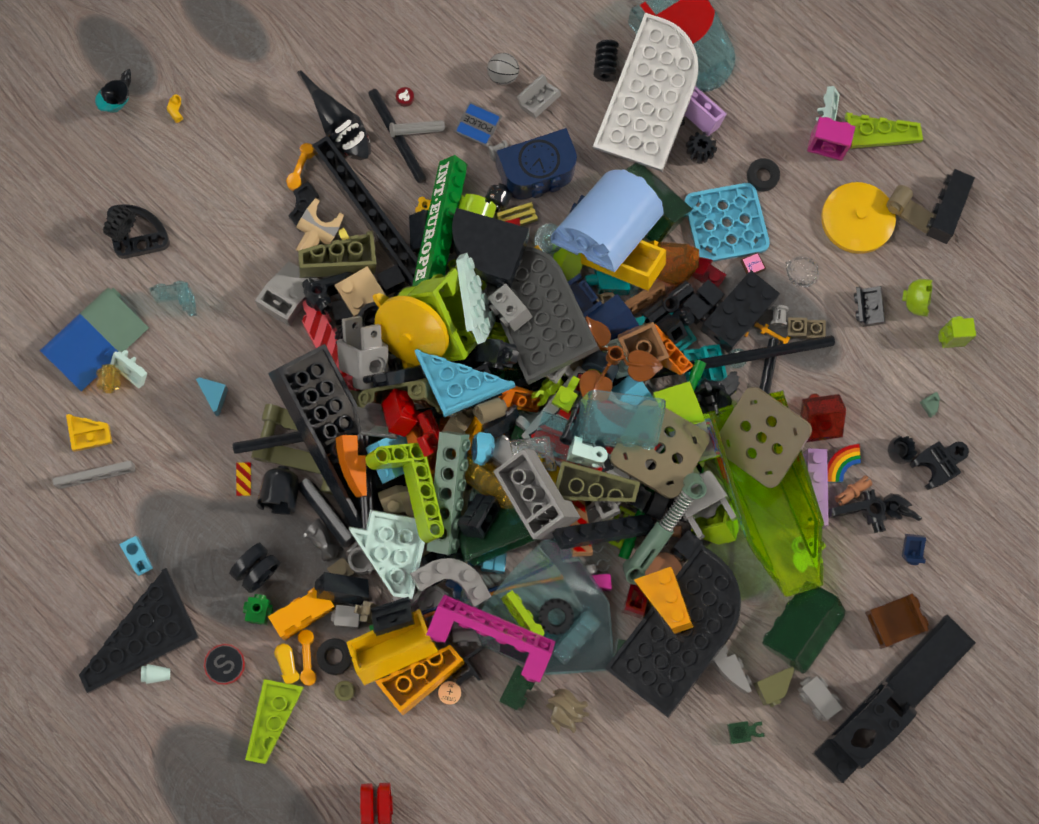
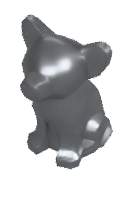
[302,518,344,562]

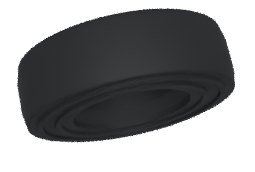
[747,158,780,192]
[316,638,352,675]

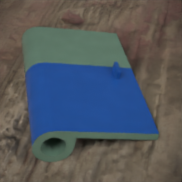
[39,287,149,391]

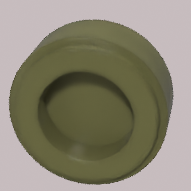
[334,681,355,701]

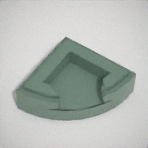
[920,392,940,418]

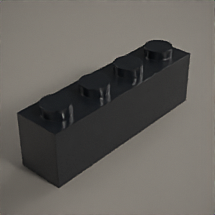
[926,169,975,244]

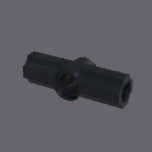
[641,280,694,324]

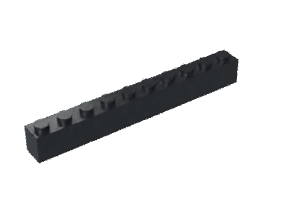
[312,135,418,287]

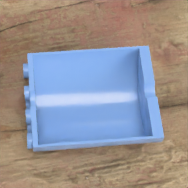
[551,169,664,272]

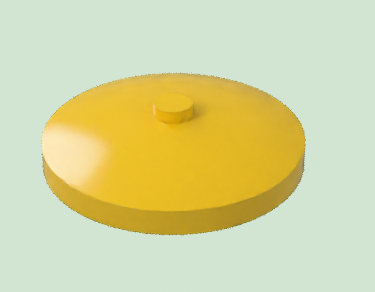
[821,182,896,254]
[375,296,449,366]

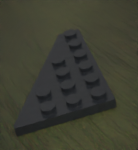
[79,568,199,694]

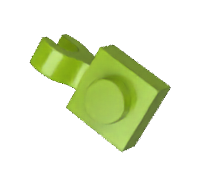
[551,376,580,413]
[531,378,564,406]

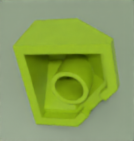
[691,498,739,545]

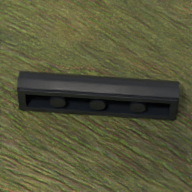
[299,478,356,548]

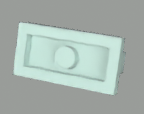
[816,86,840,121]
[110,350,147,388]

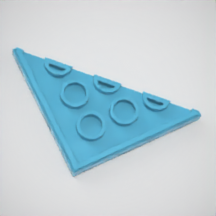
[414,349,515,417]

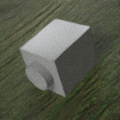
[331,605,361,629]

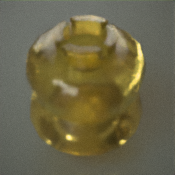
[96,364,121,393]

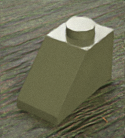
[753,666,794,707]

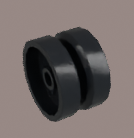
[229,542,281,593]

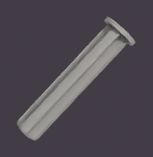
[389,120,445,137]

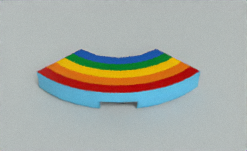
[827,444,861,483]

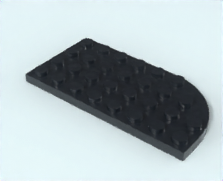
[605,544,741,719]

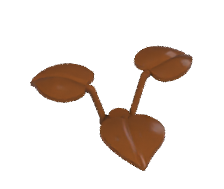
[579,316,663,402]

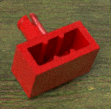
[382,388,422,437]

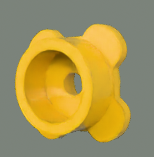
[415,197,431,213]

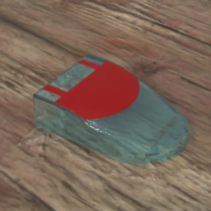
[628,0,735,92]

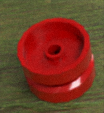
[360,782,393,824]

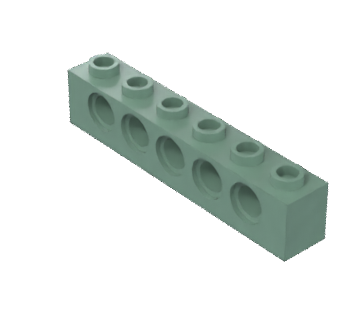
[426,431,470,555]

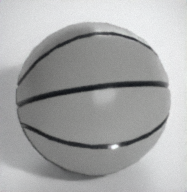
[487,53,519,85]

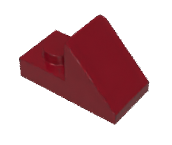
[685,256,727,288]

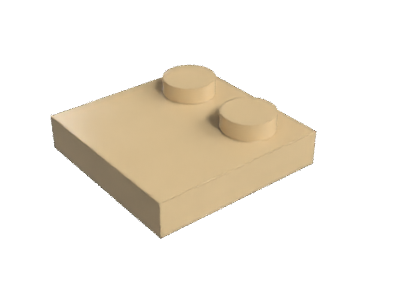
[335,266,385,317]

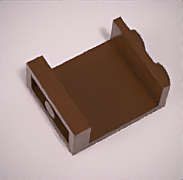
[865,593,929,649]

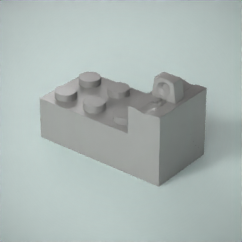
[493,448,581,540]

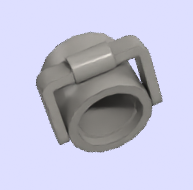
[347,542,374,575]

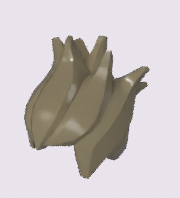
[546,689,589,734]

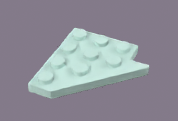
[456,253,496,344]
[349,510,425,599]

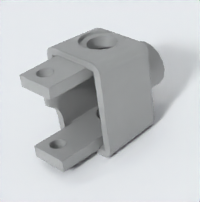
[337,316,388,389]
[674,467,737,540]

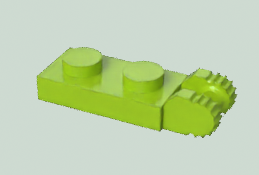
[501,590,545,636]

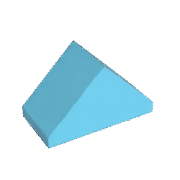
[196,377,228,417]

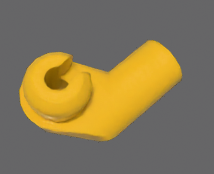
[167,94,183,123]

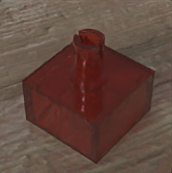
[800,393,846,442]

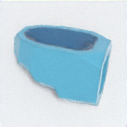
[471,432,495,466]

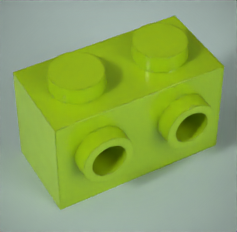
[938,316,976,348]

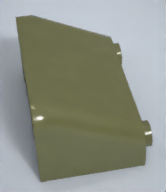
[357,378,443,414]

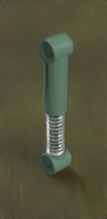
[623,473,707,584]

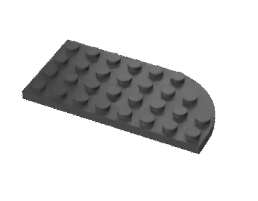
[486,246,600,384]

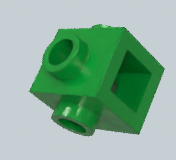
[243,594,273,625]

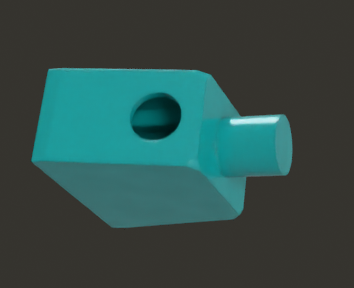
[585,269,630,295]

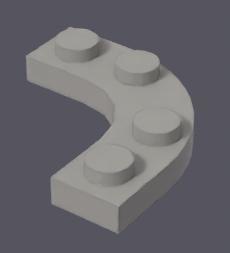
[410,558,491,607]

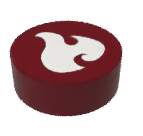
[396,87,414,107]

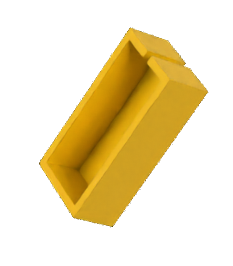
[581,240,666,291]
[346,609,438,685]

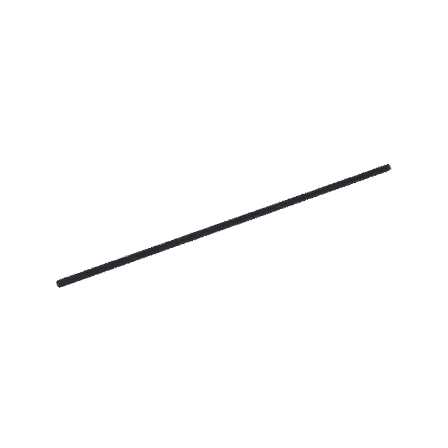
[232,335,835,454]

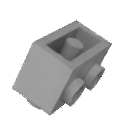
[488,283,532,332]

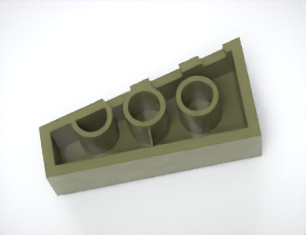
[298,230,376,278]
[556,461,640,502]

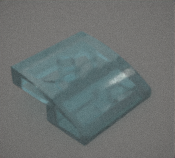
[530,411,580,463]

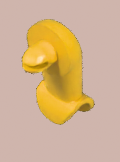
[274,643,300,684]

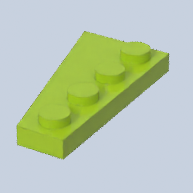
[845,112,923,149]
[245,679,304,764]

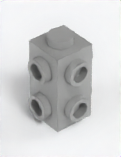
[798,676,843,721]

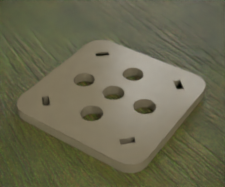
[715,387,812,488]
[610,399,710,499]

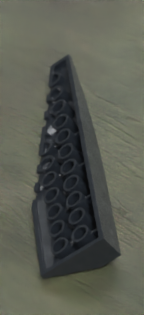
[268,344,384,529]

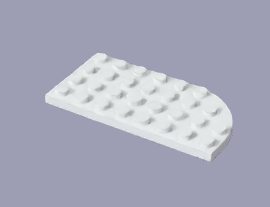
[593,13,698,172]

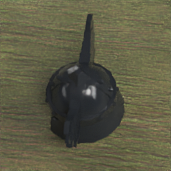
[694,371,740,418]

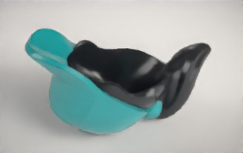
[95,69,131,113]

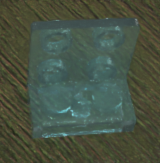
[149,281,197,317]

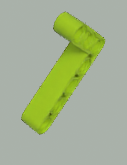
[365,443,444,543]

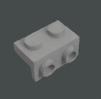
[517,74,561,118]

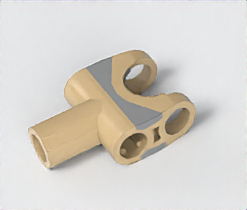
[296,198,344,252]

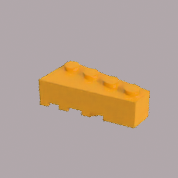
[375,645,465,716]

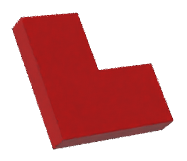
[416,409,441,457]

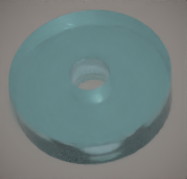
[534,223,561,254]

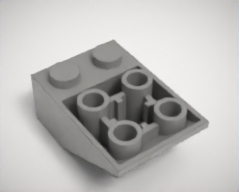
[255,261,320,327]

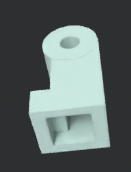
[567,436,608,468]

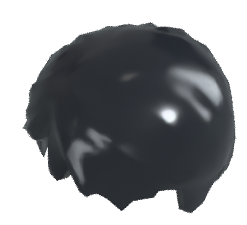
[887,435,917,464]

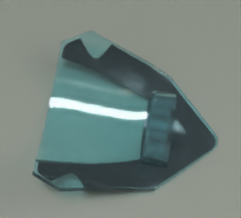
[475,539,614,675]

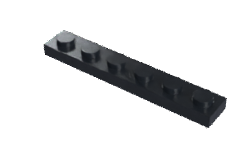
[552,514,655,550]

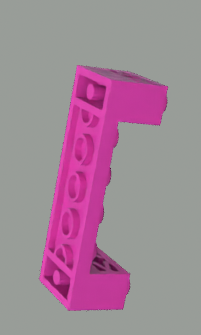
[426,595,556,683]

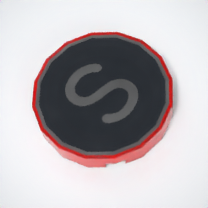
[204,644,245,685]

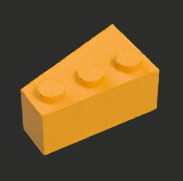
[634,567,693,634]
[268,588,336,641]

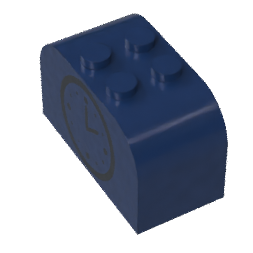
[496,128,577,200]

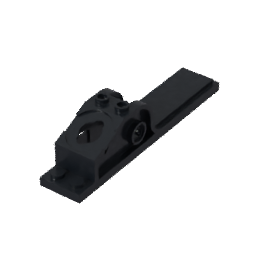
[812,614,976,783]

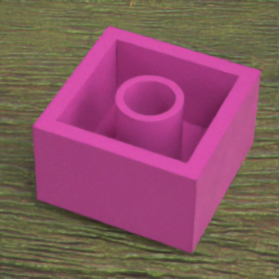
[807,117,856,161]

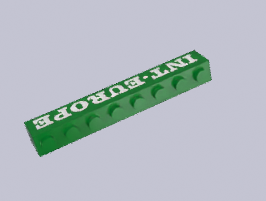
[412,155,468,286]

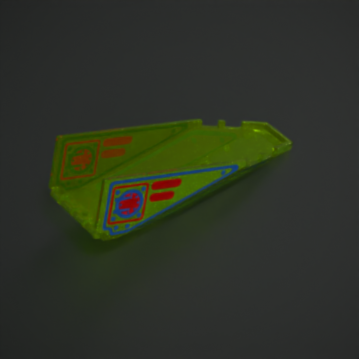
[703,390,824,597]

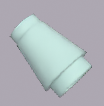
[141,664,170,684]

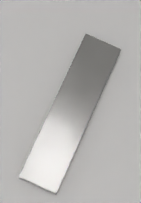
[52,460,136,489]

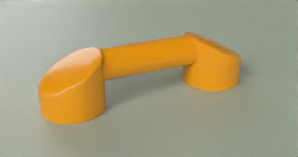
[286,143,314,191]
[297,629,317,686]

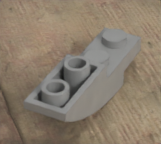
[711,644,752,694]

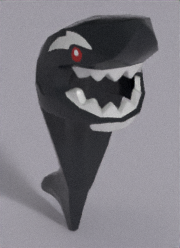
[297,70,371,160]

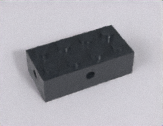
[701,270,780,354]

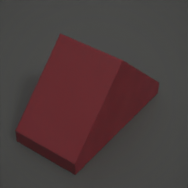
[621,584,647,618]

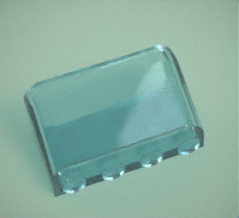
[578,390,666,450]

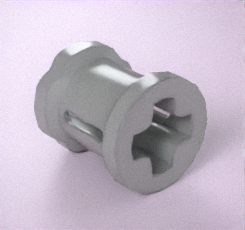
[488,140,509,162]
[770,305,789,328]

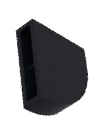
[452,208,529,288]

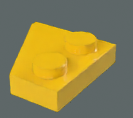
[66,414,113,452]

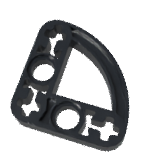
[107,204,170,259]

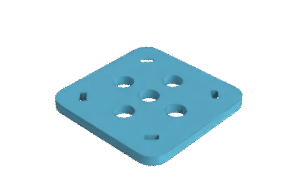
[684,183,770,262]

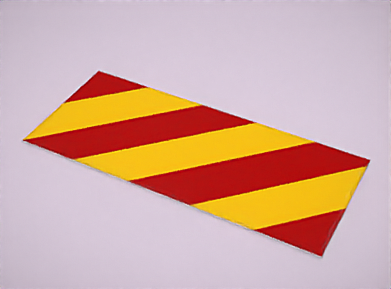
[236,462,251,496]

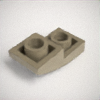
[788,317,826,339]

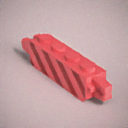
[302,300,360,391]

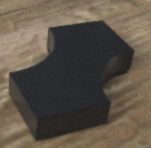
[288,181,319,232]

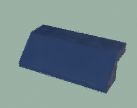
[582,294,639,360]

